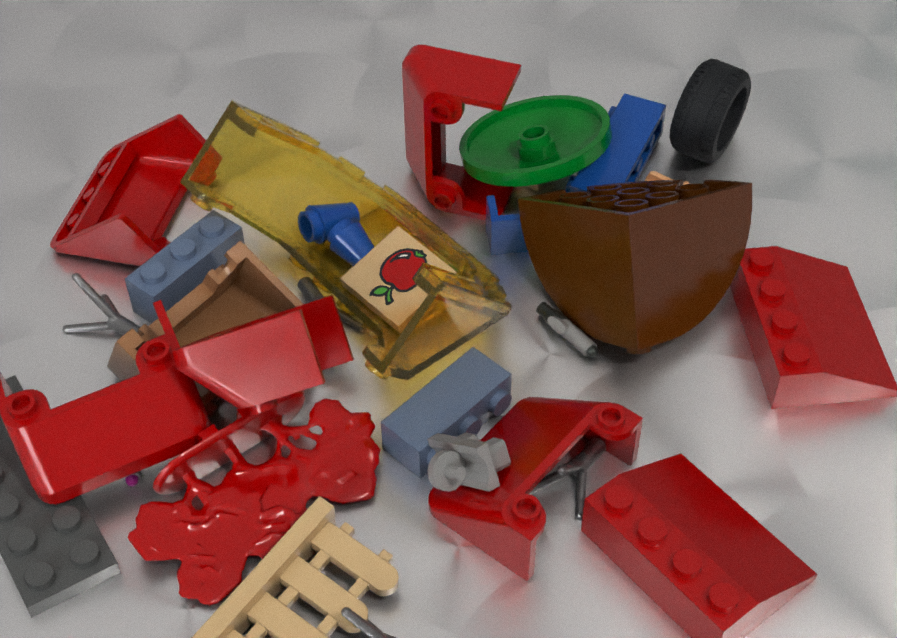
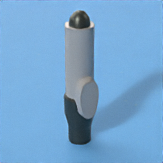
[536,302,598,357]

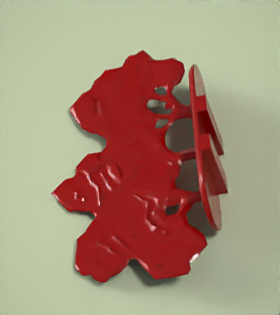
[127,391,381,605]

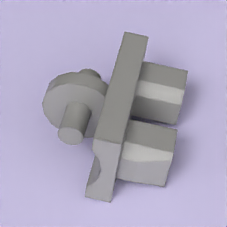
[427,432,511,492]

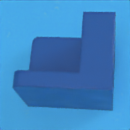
[486,195,528,255]

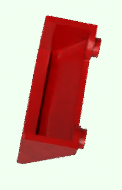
[50,114,221,266]
[428,397,643,581]

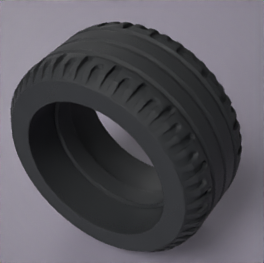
[669,59,751,163]

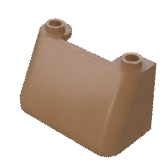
[107,240,303,418]

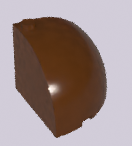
[518,180,752,354]

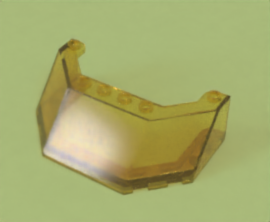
[180,101,512,380]

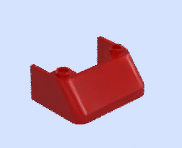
[402,45,521,221]
[171,295,354,415]
[0,300,212,504]

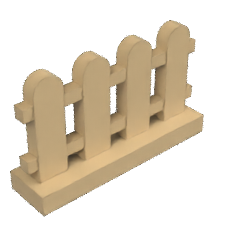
[192,496,399,638]

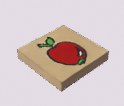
[340,226,458,333]

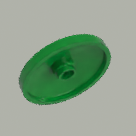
[459,95,612,187]

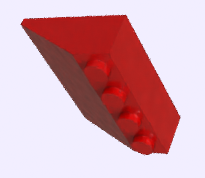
[730,246,897,409]
[581,453,817,638]

